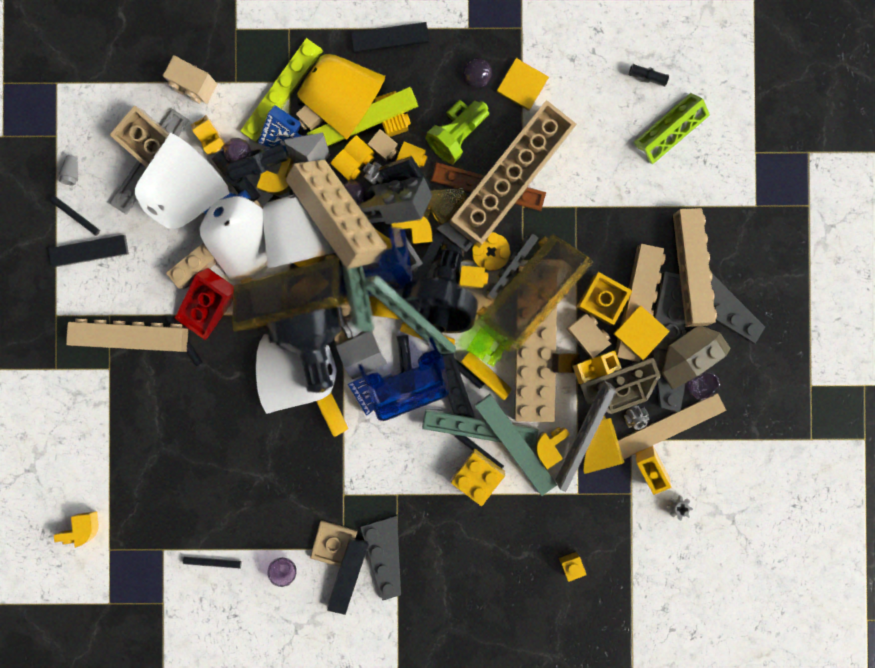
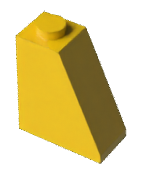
[583,416,625,474]

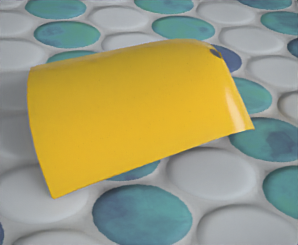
[297,54,386,139]

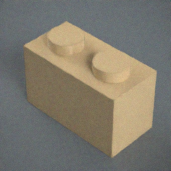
[566,314,611,358]

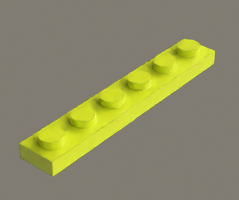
[240,38,323,143]

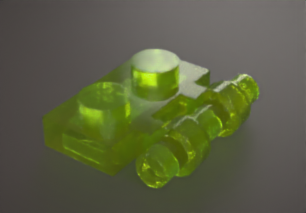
[466,318,514,367]

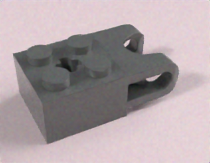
[359,177,432,224]

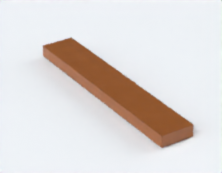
[431,162,546,211]

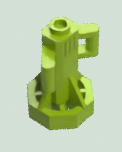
[425,100,489,165]

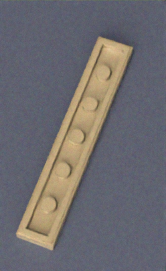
[618,393,726,459]

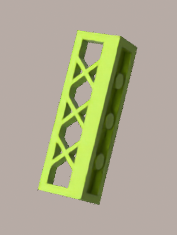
[634,93,710,164]

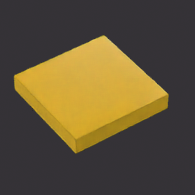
[497,58,549,111]
[614,305,670,360]

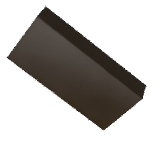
[552,353,580,373]

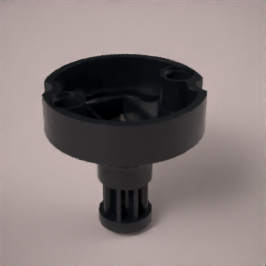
[401,244,478,333]
[265,307,346,393]

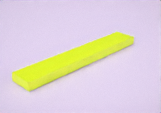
[307,87,418,146]

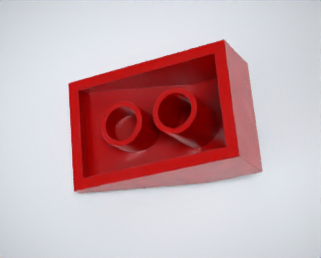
[175,268,239,340]

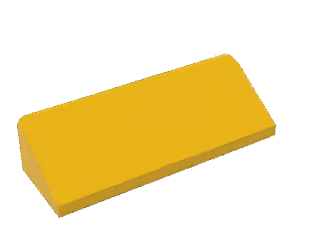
[461,351,512,400]
[316,393,348,437]

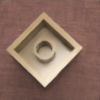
[163,56,218,104]

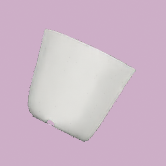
[135,133,229,229]
[263,195,335,268]
[200,196,267,281]
[256,334,336,414]

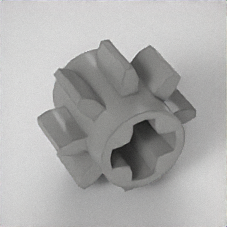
[363,162,384,185]
[624,406,649,430]
[667,495,693,521]

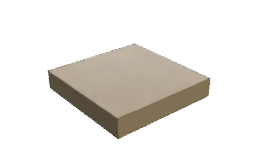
[310,520,357,567]

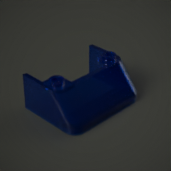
[324,228,413,298]
[358,337,450,421]

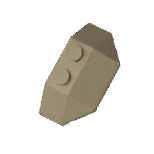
[661,326,731,389]
[580,358,660,414]

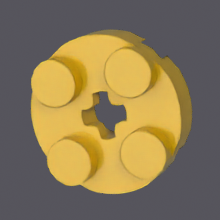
[472,232,511,271]

